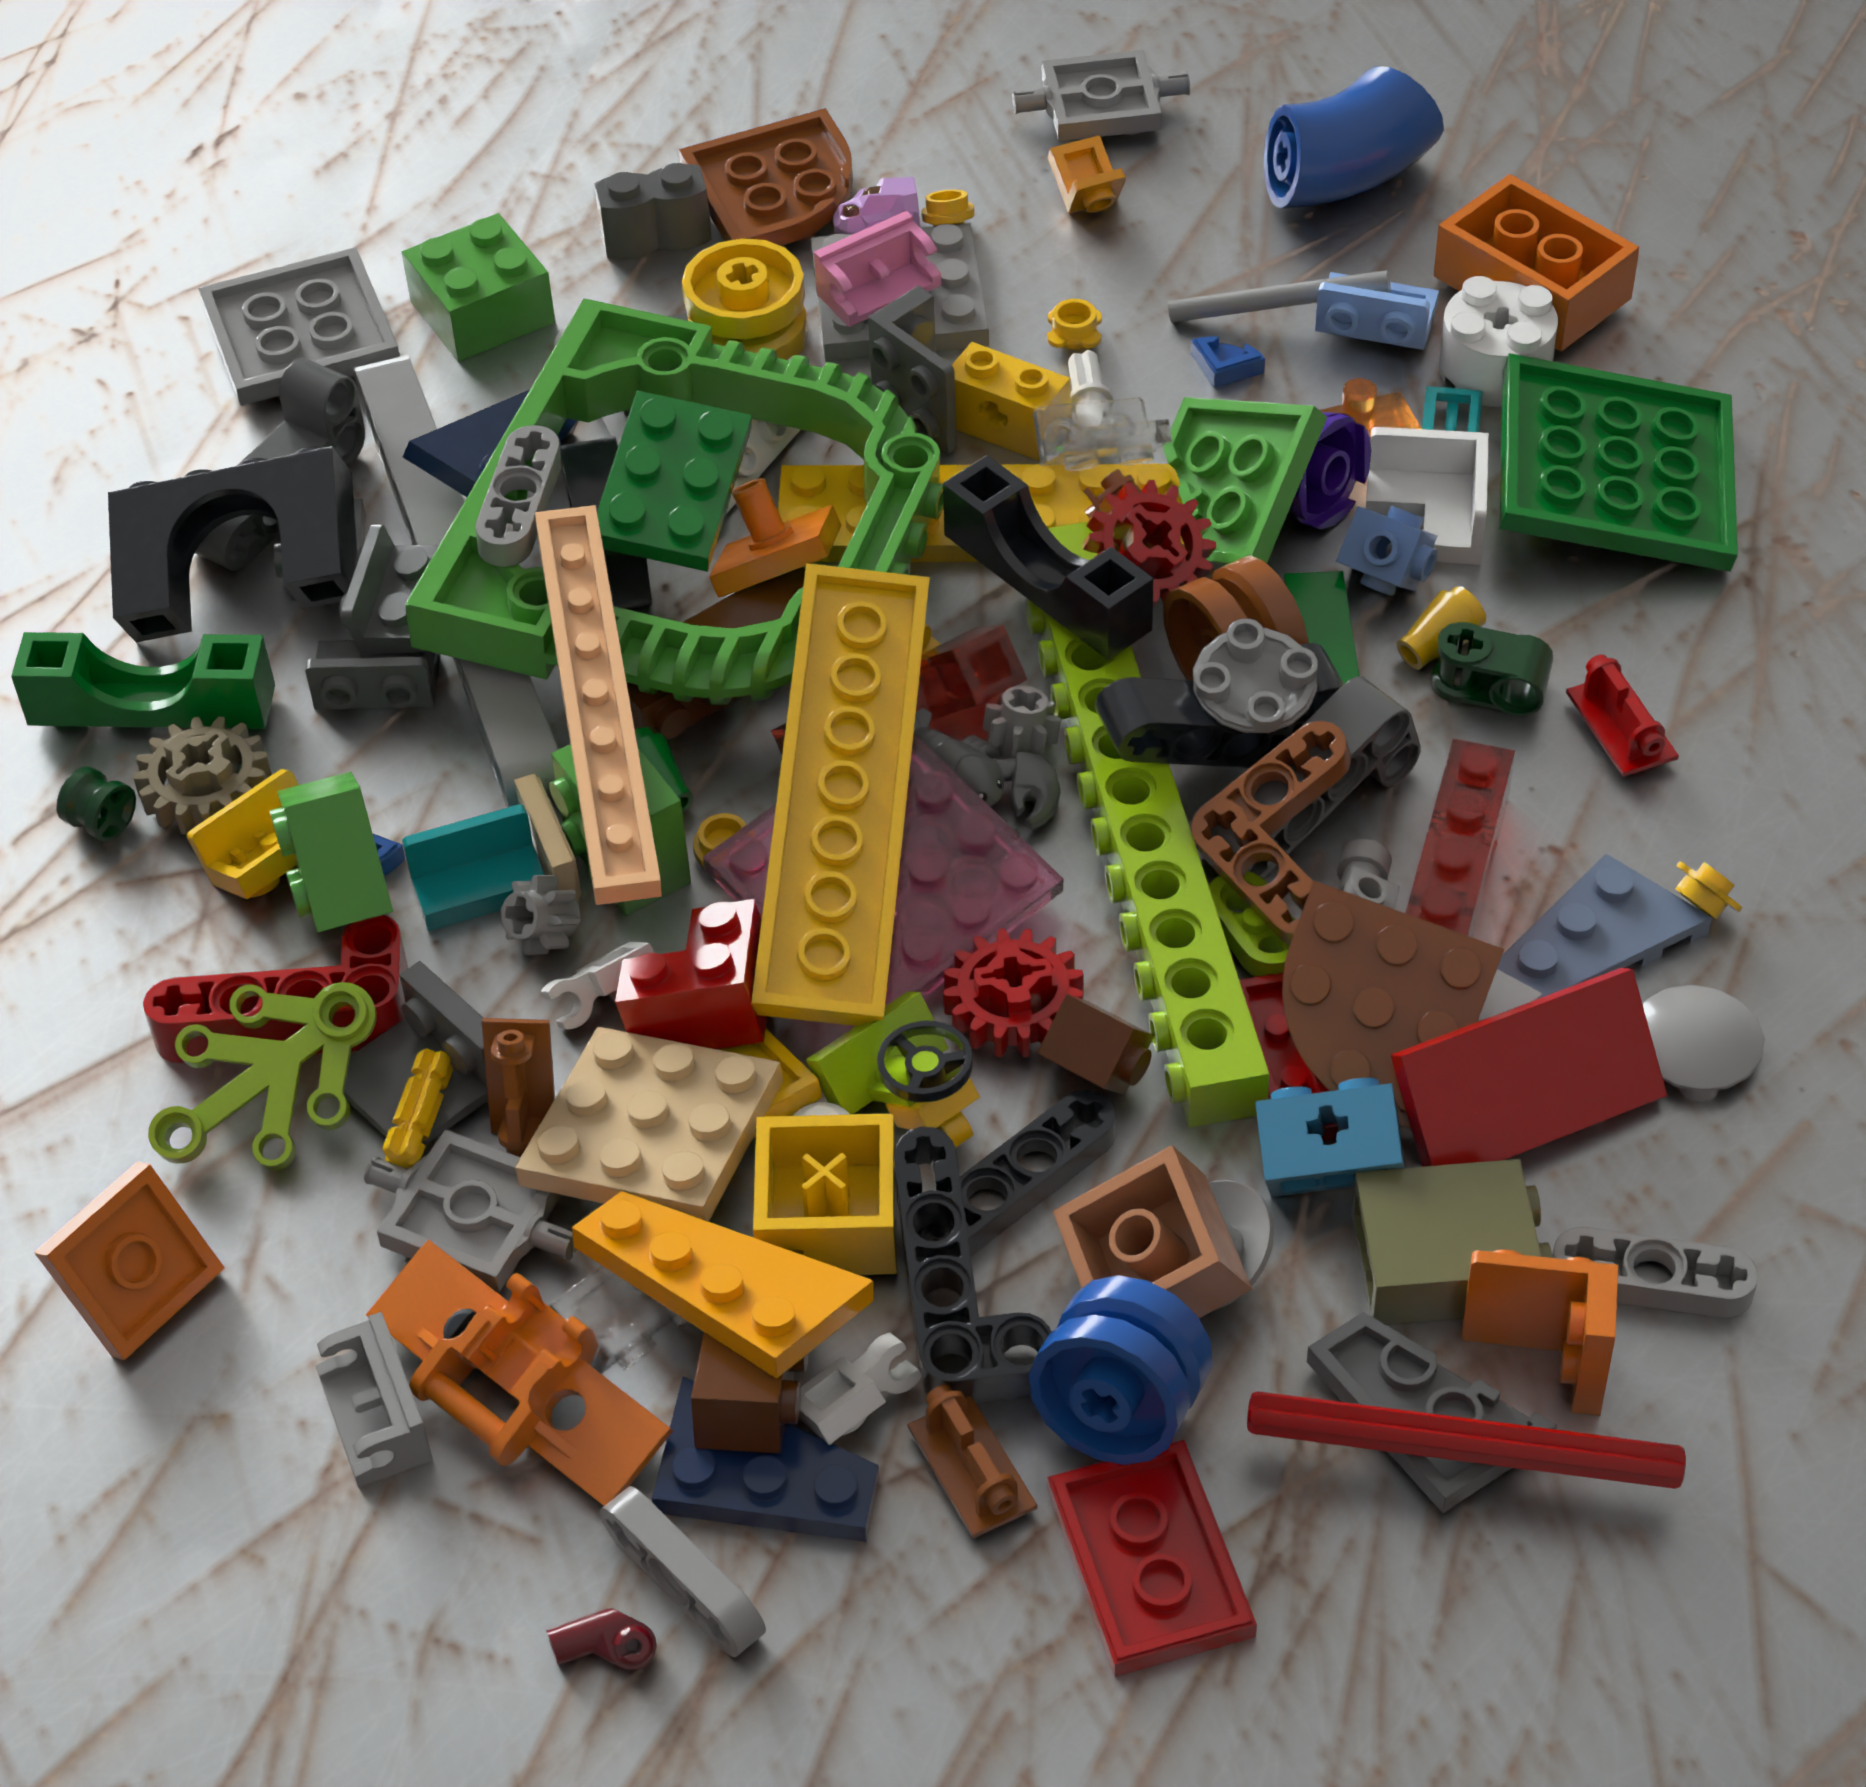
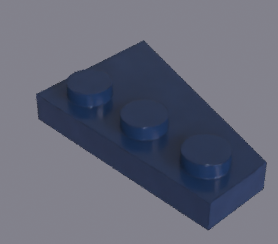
[402,389,579,497]
[652,1376,880,1542]

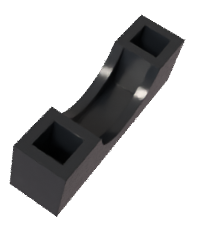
[942,455,1154,660]

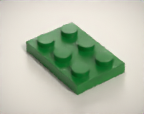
[597,390,752,572]

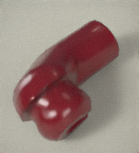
[546,1608,657,1670]

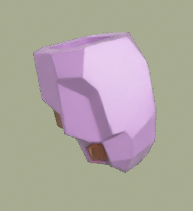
[833,177,920,234]

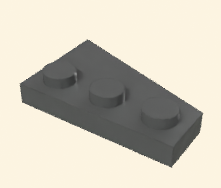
[1307,1312,1557,1513]

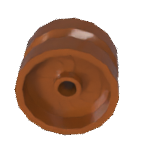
[1163,555,1309,681]

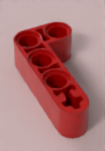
[143,915,408,1064]

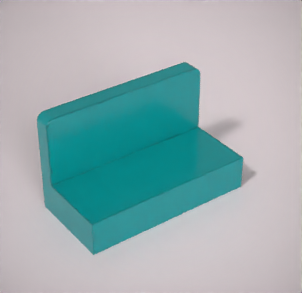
[402,804,545,931]

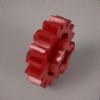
[1083,480,1216,608]
[943,928,1084,1057]

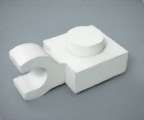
[541,941,654,1029]
[799,1333,922,1445]

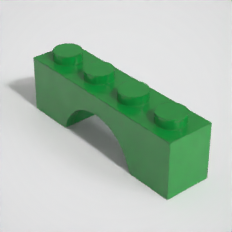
[11,632,275,729]

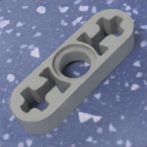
[475,425,561,567]
[1552,1227,1758,1318]
[599,1486,766,1657]

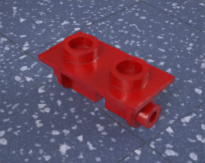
[1566,654,1679,777]

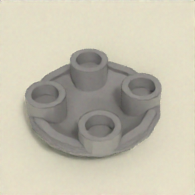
[1193,619,1318,733]
[1643,985,1765,1102]

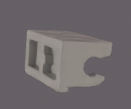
[315,1312,433,1488]

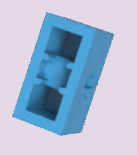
[1255,1078,1405,1197]

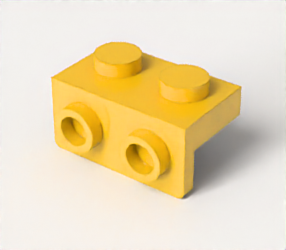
[187,769,299,899]

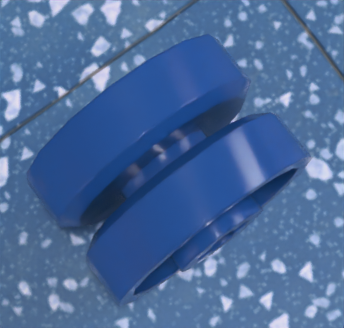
[1028,1275,1213,1465]

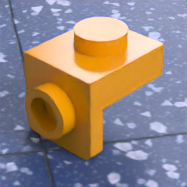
[1047,135,1126,214]

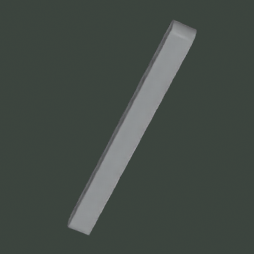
[353,354,558,807]

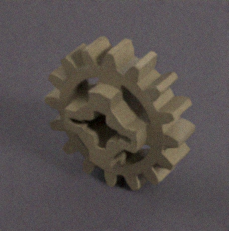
[133,716,272,834]

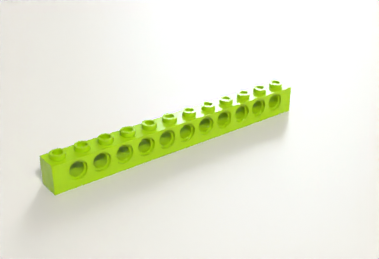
[1018,522,1269,1128]

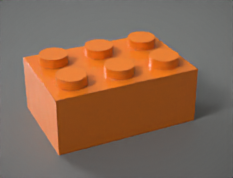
[1433,174,1640,352]

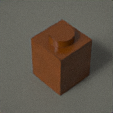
[1037,994,1154,1095]

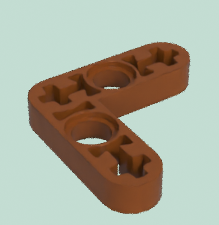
[1191,721,1351,946]

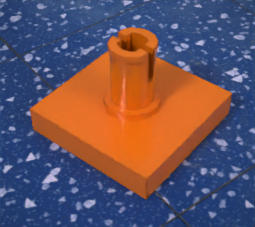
[709,478,842,598]
[34,1162,225,1360]

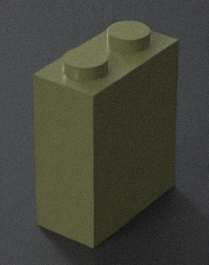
[1351,1159,1553,1325]

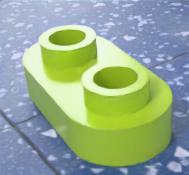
[1209,871,1295,977]

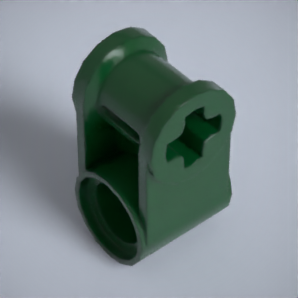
[1431,622,1553,716]

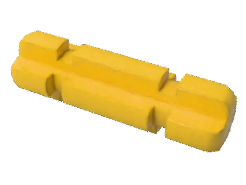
[382,1048,453,1169]

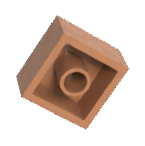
[1053,1145,1252,1318]

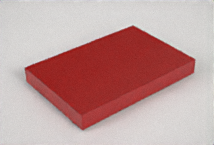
[1047,1440,1257,1677]

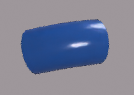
[1264,66,1444,209]

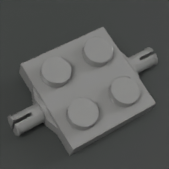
[1012,50,1190,141]
[364,1129,577,1292]

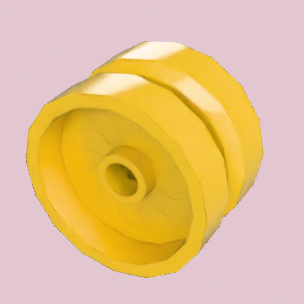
[682,238,808,360]

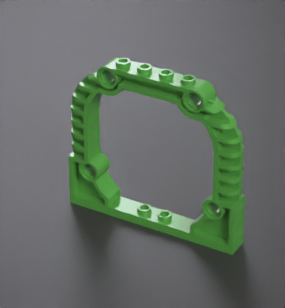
[405,298,943,705]

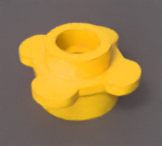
[1047,299,1102,349]
[1675,861,1743,920]

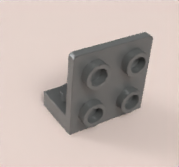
[868,285,957,455]
[344,961,488,1145]

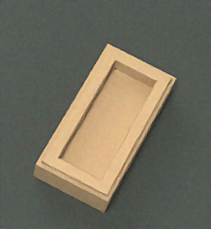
[514,773,582,902]

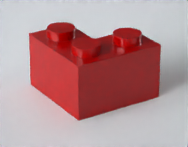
[615,899,767,1049]

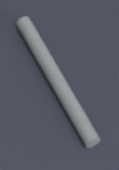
[1168,270,1391,323]

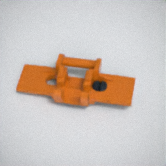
[366,1239,673,1506]

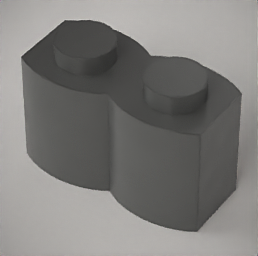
[594,163,712,259]

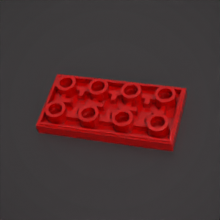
[1390,968,1667,1167]

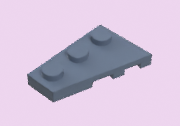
[1497,854,1712,998]

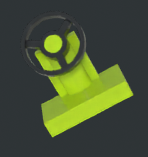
[806,991,973,1115]

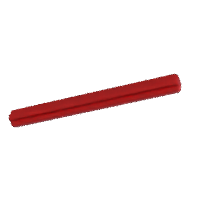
[1247,1391,1686,1489]

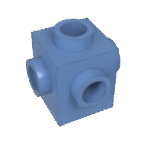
[1336,505,1438,596]

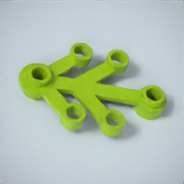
[148,982,377,1171]

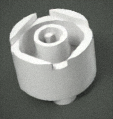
[1439,276,1558,407]

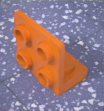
[1461,1250,1618,1416]

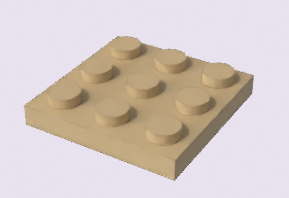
[515,1027,783,1222]

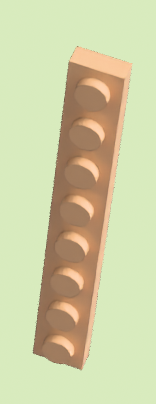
[535,505,662,905]

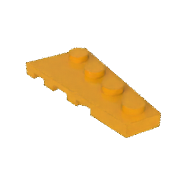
[572,1191,874,1379]

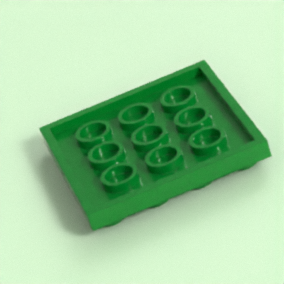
[1499,353,1738,572]

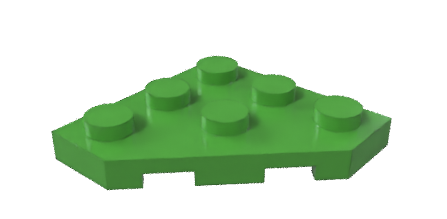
[1163,397,1327,570]

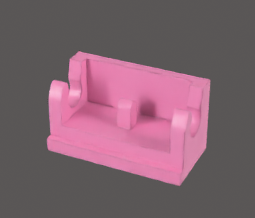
[814,211,942,327]

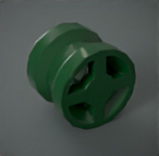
[56,766,136,842]

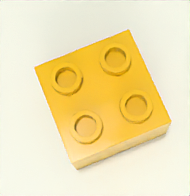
[753,1114,897,1275]

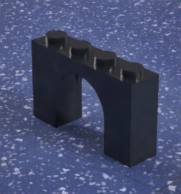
[108,446,357,643]

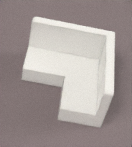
[1366,427,1489,565]

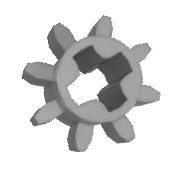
[982,686,1061,758]
[501,875,581,955]

